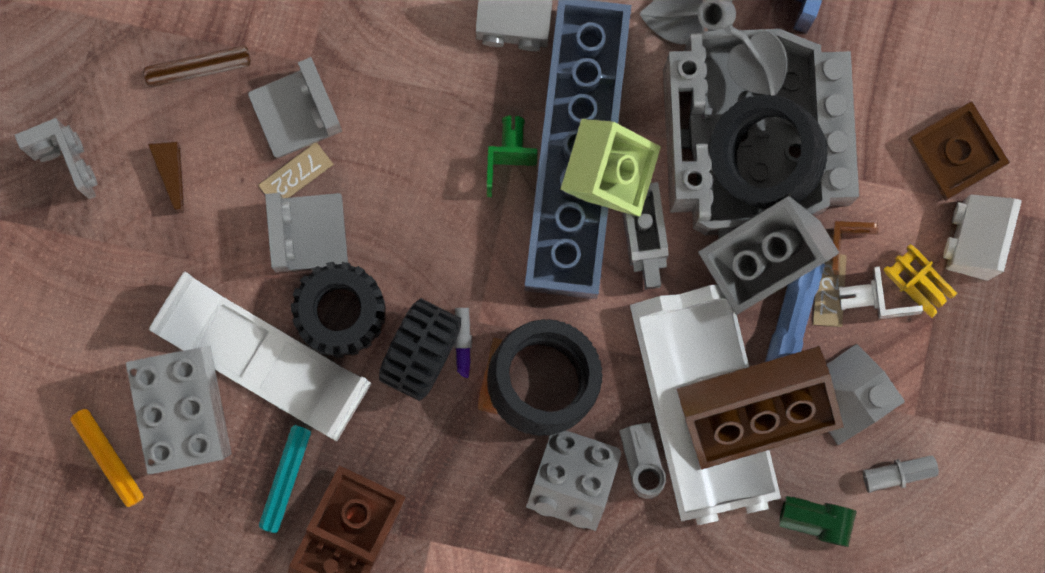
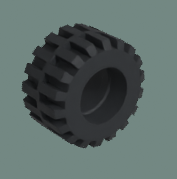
[291,262,386,358]
[379,298,461,401]

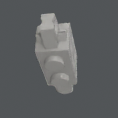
[622,182,669,290]

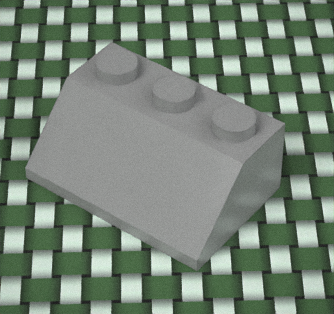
[698,196,839,315]

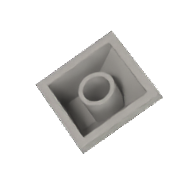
[827,344,905,445]

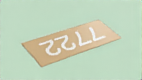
[259,143,334,198]
[813,255,847,327]

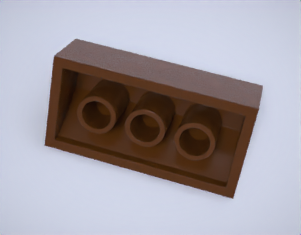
[677,346,844,470]

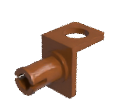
[830,221,879,276]

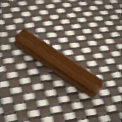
[143,45,251,87]

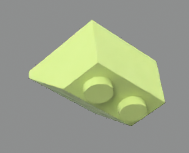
[561,119,661,216]

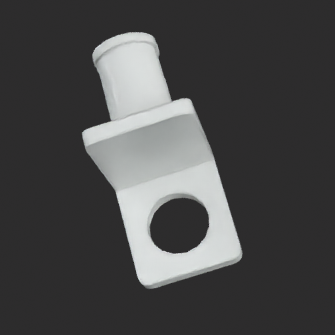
[839,266,923,319]

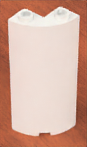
[630,285,781,526]

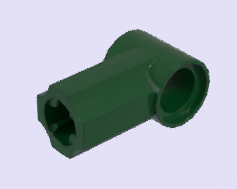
[778,496,857,547]

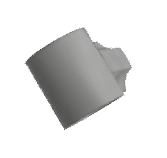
[619,423,666,499]

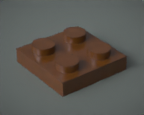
[908,101,1010,201]

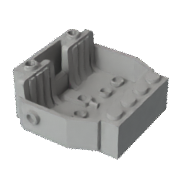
[663,29,859,239]

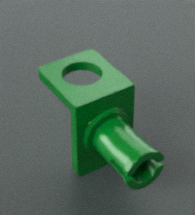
[487,115,538,197]

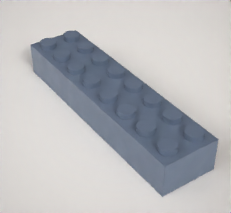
[524,0,631,299]

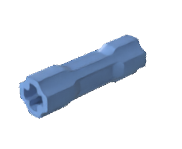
[765,264,825,362]

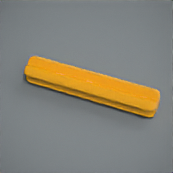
[70,408,144,507]

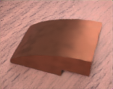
[288,465,406,573]

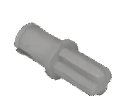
[863,456,939,493]

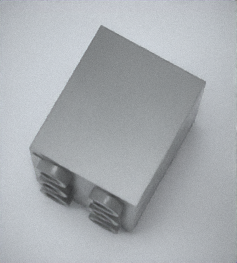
[126,346,232,475]

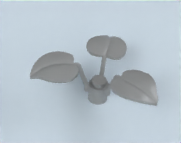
[640,0,787,95]

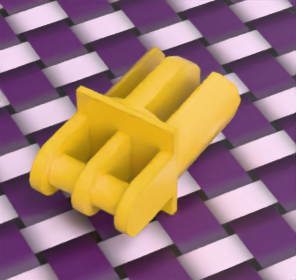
[883,244,958,318]

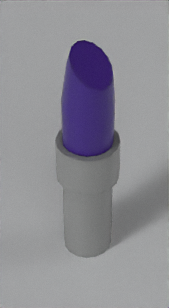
[454,308,472,378]

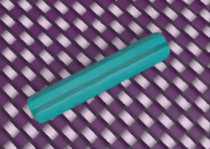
[259,425,311,533]

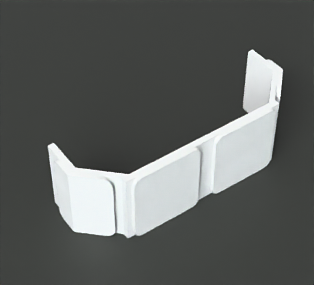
[149,272,372,441]

